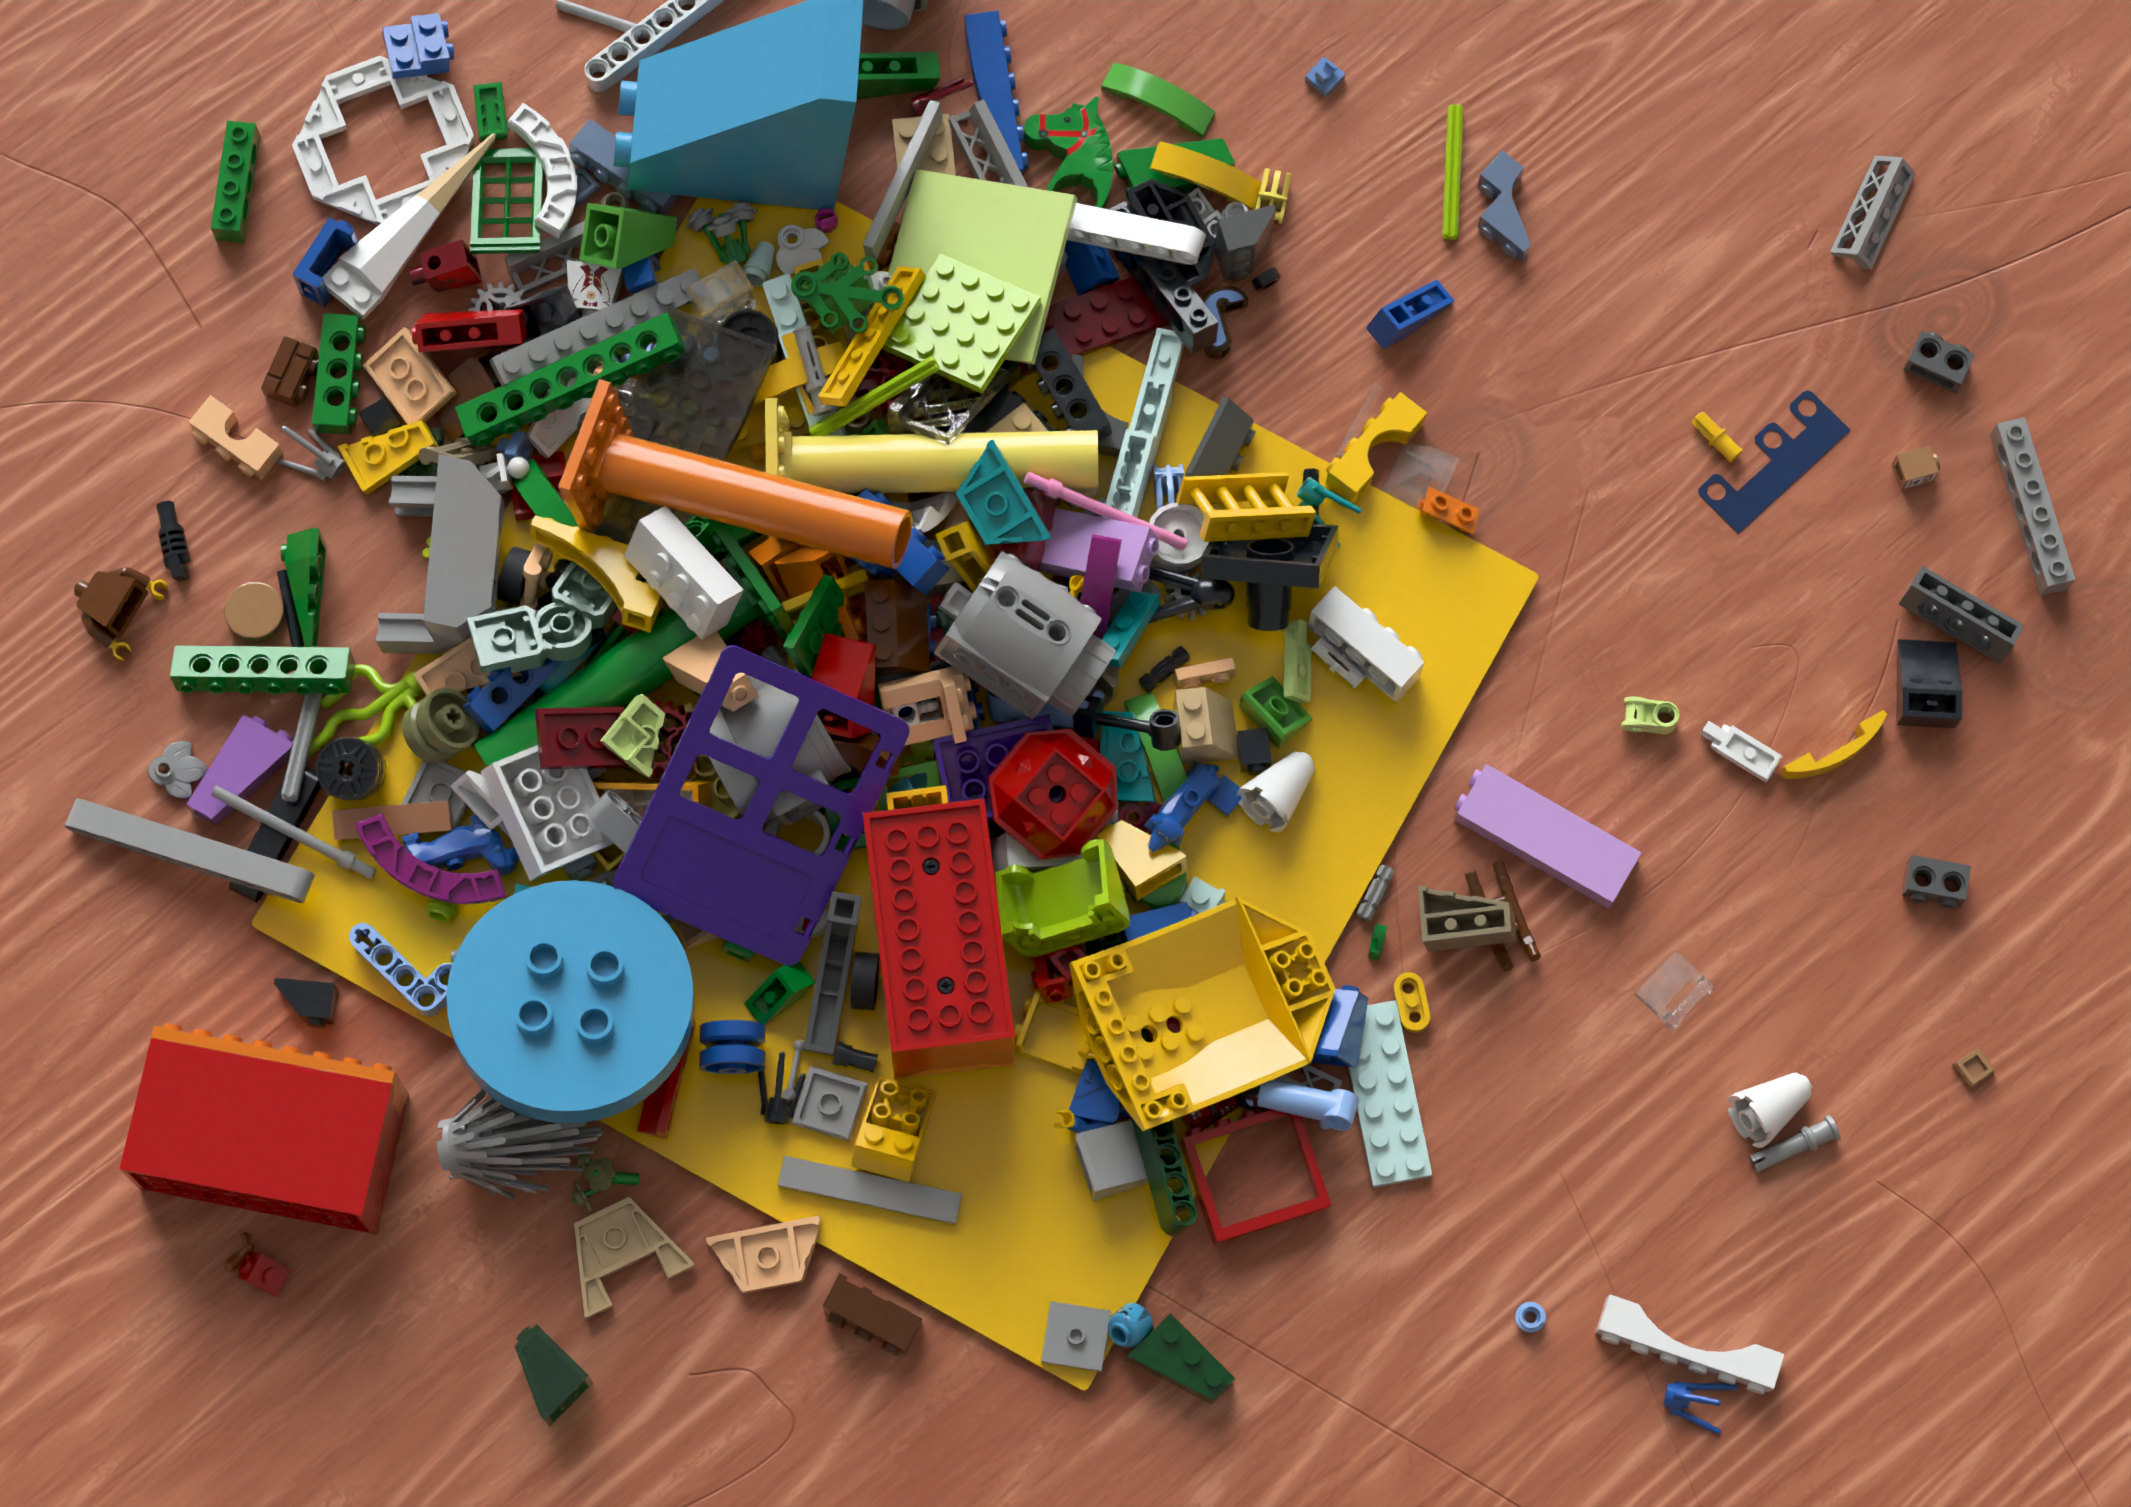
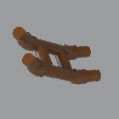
[1465,861,1541,971]

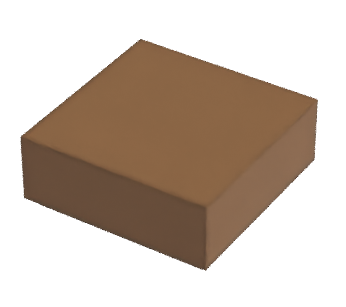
[1952,1047,1996,1089]

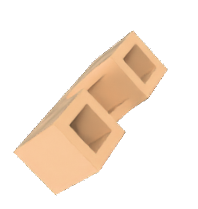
[189,395,283,480]

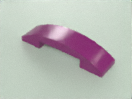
[1080,534,1122,640]

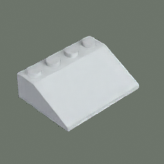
[481,745,614,881]

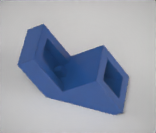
[622,253,661,294]

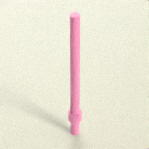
[1024,472,1187,550]

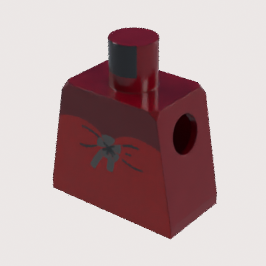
[409,239,482,292]

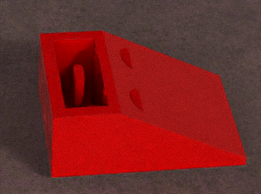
[811,633,876,739]

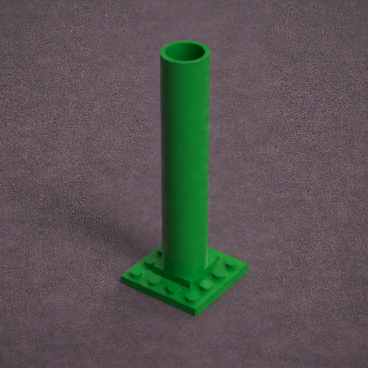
[473,520,795,767]

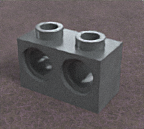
[1903,331,1975,394]
[1902,855,1971,909]

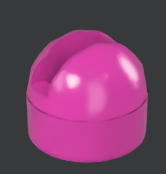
[815,208,838,233]

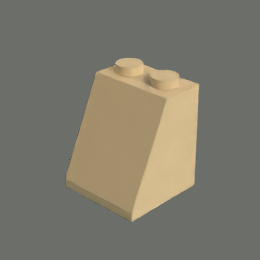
[1173,687,1239,765]

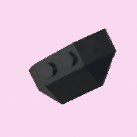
[1126,178,1216,287]

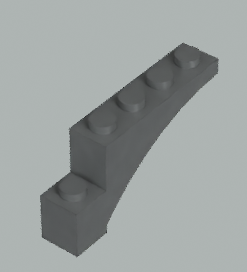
[803,891,862,1056]

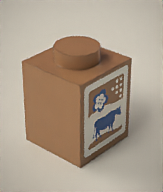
[1892,445,1940,490]

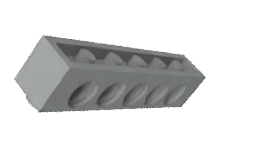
[1990,417,2076,596]

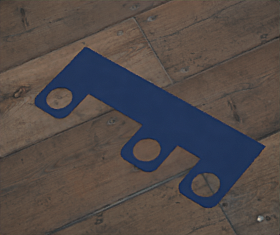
[1698,390,1850,534]

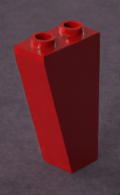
[412,309,527,352]

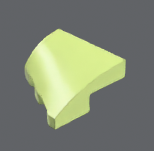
[600,694,665,778]

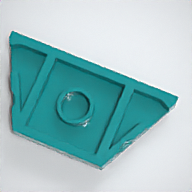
[956,439,1052,545]

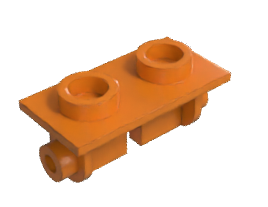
[1417,486,1480,535]

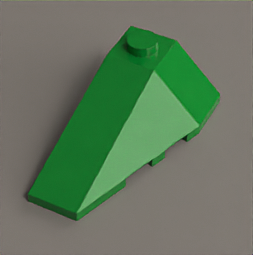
[281,528,327,647]

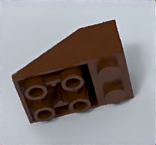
[435,346,524,443]

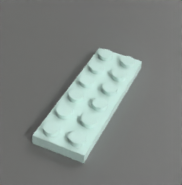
[1348,1000,1432,1188]

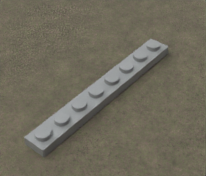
[489,268,708,386]

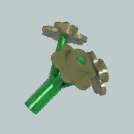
[571,1145,640,1211]

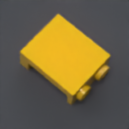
[1014,990,1090,1075]

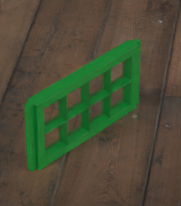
[470,148,544,254]

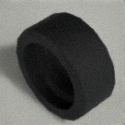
[497,547,531,606]
[850,952,880,1011]

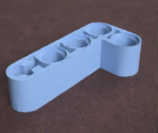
[349,923,452,1017]

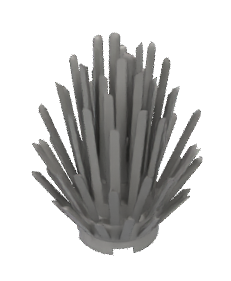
[437,1089,603,1200]

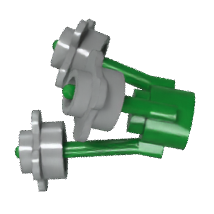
[686,202,758,267]

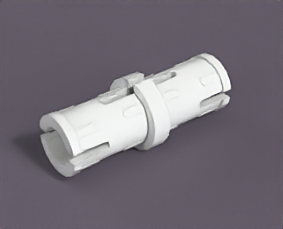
[1311,636,1367,689]

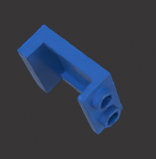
[292,217,358,308]

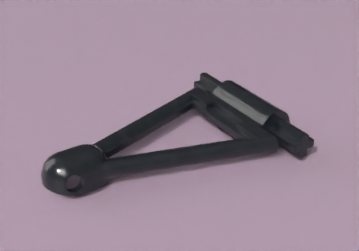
[1062,564,1235,629]

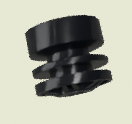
[717,309,783,376]
[316,737,386,800]

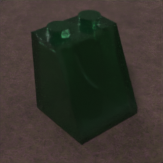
[515,1324,593,1427]

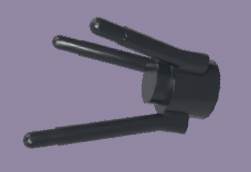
[758,1052,806,1125]

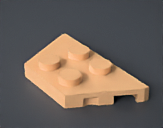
[706,1216,822,1293]

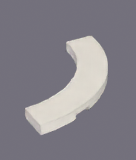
[507,103,577,239]

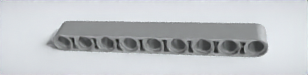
[64,798,315,904]

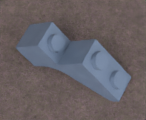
[1477,150,1530,262]

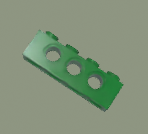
[211,120,261,243]
[312,313,366,435]

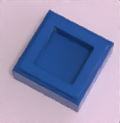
[1206,775,1242,817]

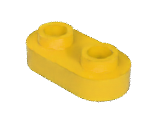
[1393,972,1430,1033]

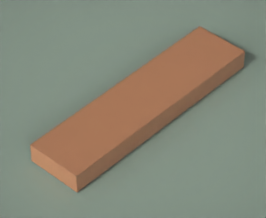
[332,800,453,840]

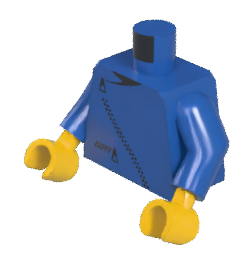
[1054,1040,1131,1133]

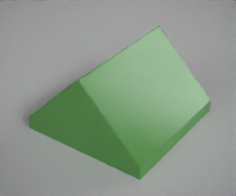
[1239,676,1313,749]

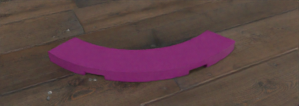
[354,813,507,904]

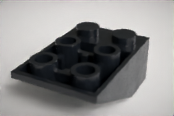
[1896,639,1962,728]

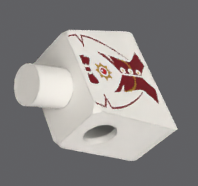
[567,260,624,318]

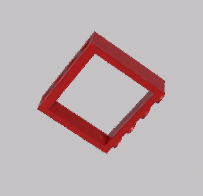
[1179,1109,1332,1245]

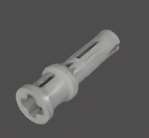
[793,326,839,417]
[1749,1115,1841,1173]

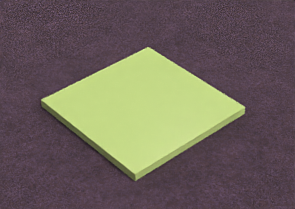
[888,169,1078,365]

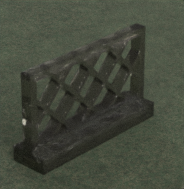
[888,368,1011,445]

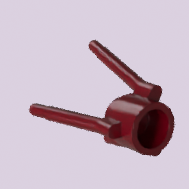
[910,77,974,122]

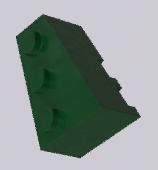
[1126,1313,1235,1404]

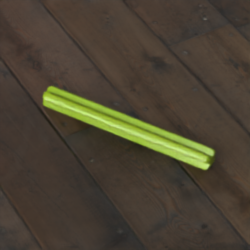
[1442,104,1464,240]
[809,356,940,436]

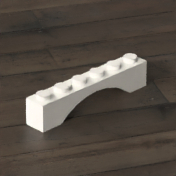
[1595,1295,1784,1395]

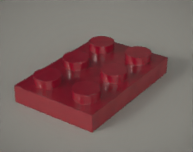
[535,707,629,770]

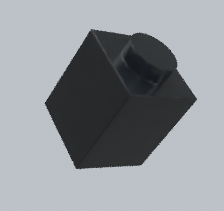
[1236,728,1272,775]

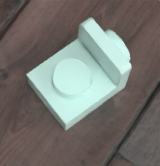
[1179,876,1228,914]

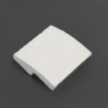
[909,492,958,533]

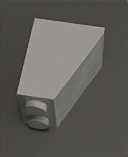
[1074,1120,1165,1202]

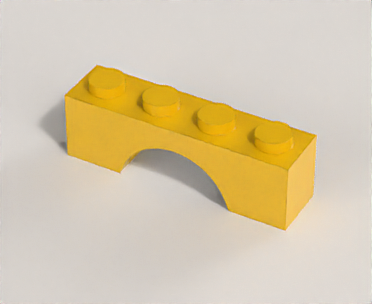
[1325,392,1427,504]

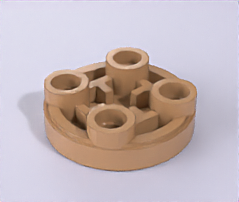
[224,582,285,641]

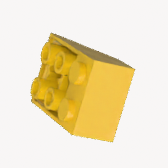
[851,1076,936,1182]

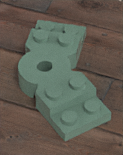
[467,561,617,673]

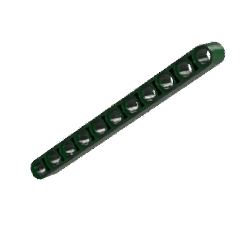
[1085,931,1197,1237]

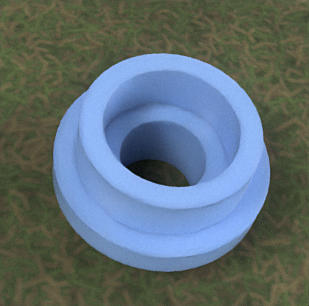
[1515,1302,1546,1333]

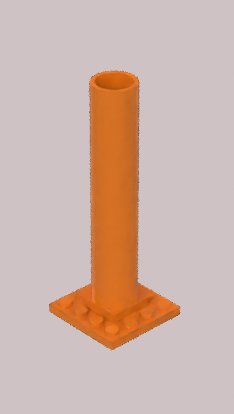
[558,379,913,569]

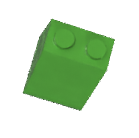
[579,203,677,269]

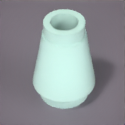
[742,241,775,286]

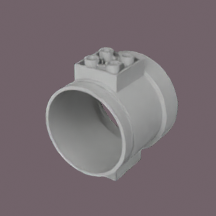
[709,668,852,826]

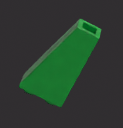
[856,52,941,100]
[1114,138,1235,193]

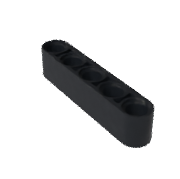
[229,766,321,903]

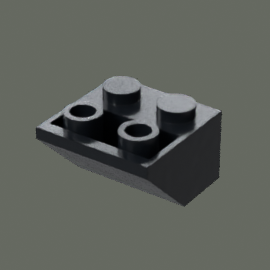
[504,284,580,346]

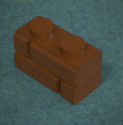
[261,336,319,408]

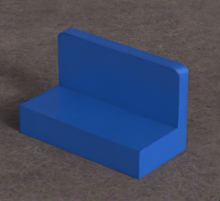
[1065,240,1120,295]

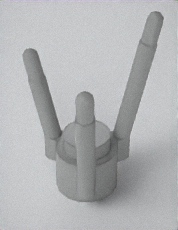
[278,426,345,482]

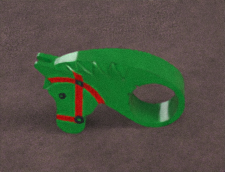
[1023,96,1113,209]

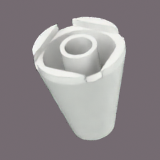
[1237,751,1315,832]
[1727,1073,1812,1148]

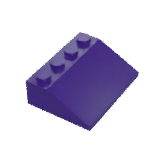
[933,714,1062,823]

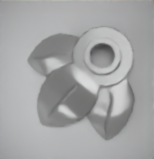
[148,741,208,799]

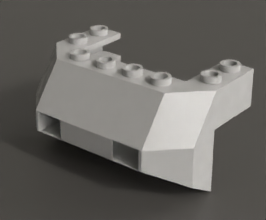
[376,454,505,654]

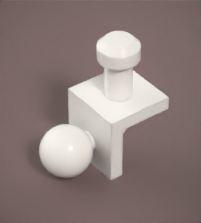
[479,453,530,494]

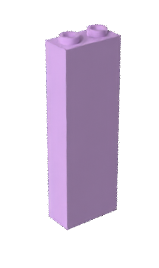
[978,503,1159,592]
[1454,764,1642,909]

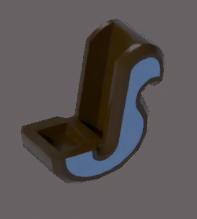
[1201,286,1249,359]

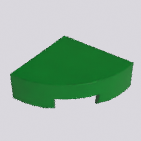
[1368,924,1387,961]

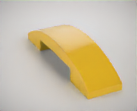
[1150,141,1261,210]
[733,341,845,412]
[1780,710,1887,779]

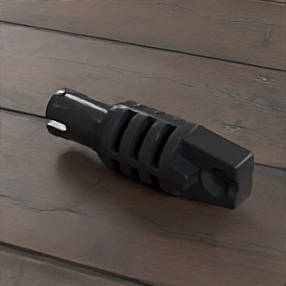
[156,500,191,582]

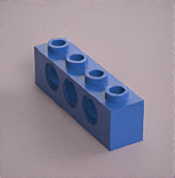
[463,658,564,733]

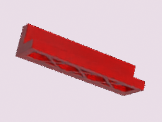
[637,1019,696,1139]

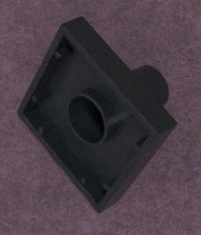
[1201,524,1339,631]

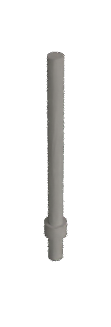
[211,785,376,880]

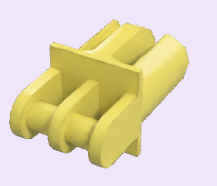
[1256,168,1292,224]

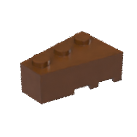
[823,1273,922,1356]

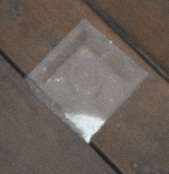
[686,260,757,334]

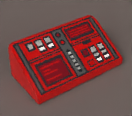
[1181,1095,1239,1130]

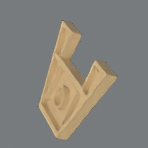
[574,1197,696,1319]

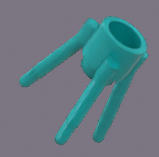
[1296,477,1362,548]

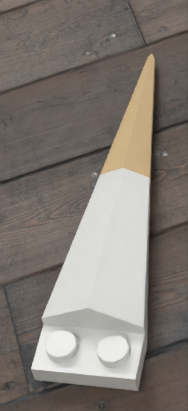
[322,134,495,320]

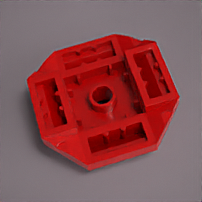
[987,729,1118,860]

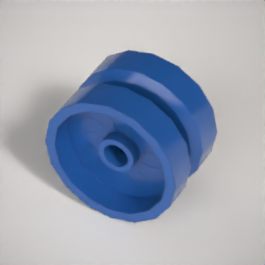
[699,1020,766,1074]

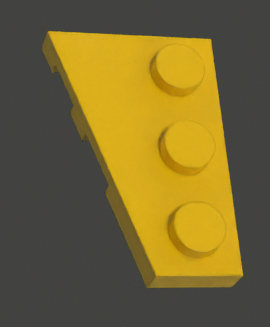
[337,420,439,495]

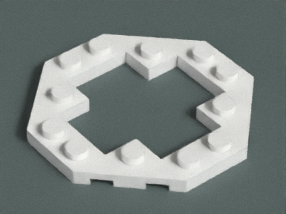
[292,56,475,226]

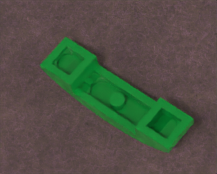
[511,458,579,527]

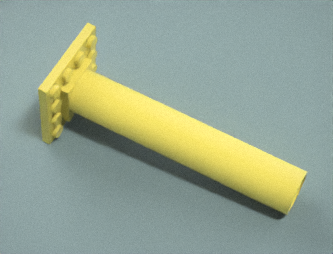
[765,398,1099,494]

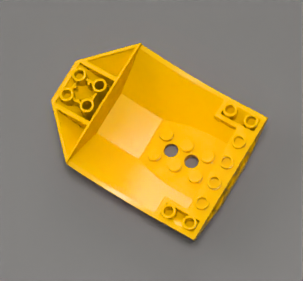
[1069,897,1336,1131]

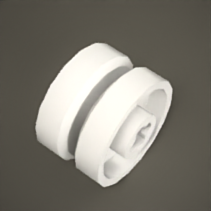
[1149,503,1209,574]

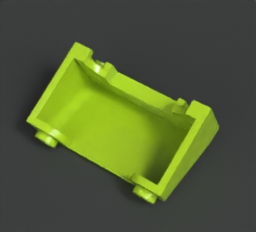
[995,839,1130,957]

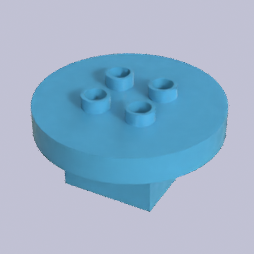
[447,880,695,1123]

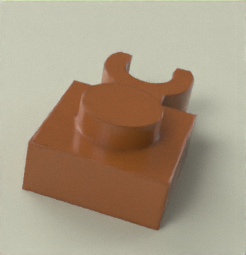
[867,221,901,271]

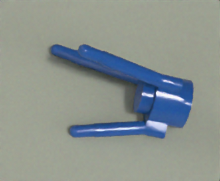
[1663,1381,1737,1434]

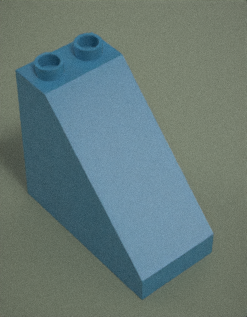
[613,0,863,211]

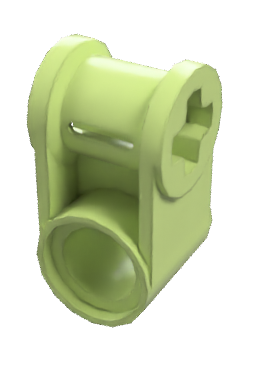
[1621,696,1680,735]

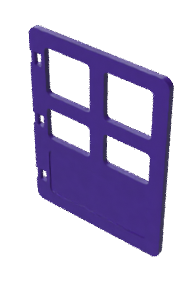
[613,645,910,966]

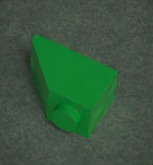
[744,961,816,1025]

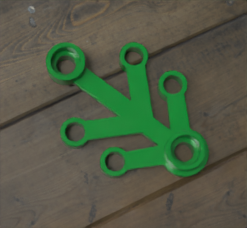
[791,252,904,333]

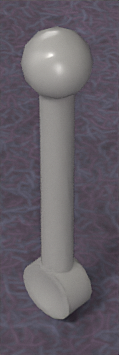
[782,1040,804,1101]

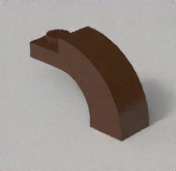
[828,732,903,778]

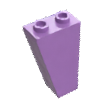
[186,715,294,826]

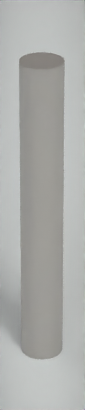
[556,0,636,32]

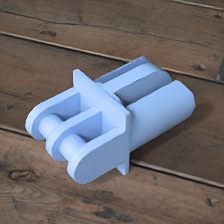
[1153,464,1184,509]

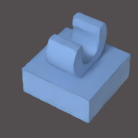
[1305,56,1345,97]
[496,431,534,463]

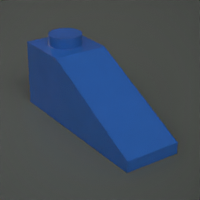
[1366,279,1455,350]

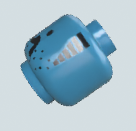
[1108,1303,1153,1348]

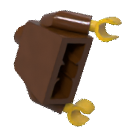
[74,567,168,661]

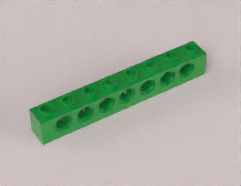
[455,312,687,446]

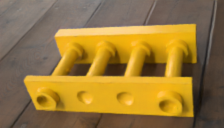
[1176,472,1316,542]

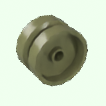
[402,688,480,764]

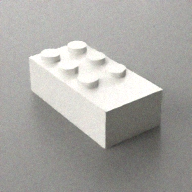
[624,506,744,640]
[1308,586,1424,703]

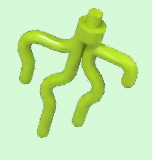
[308,664,424,758]

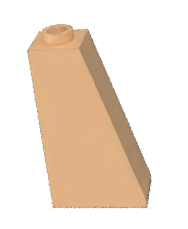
[663,631,759,712]

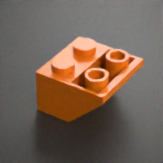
[774,545,858,599]

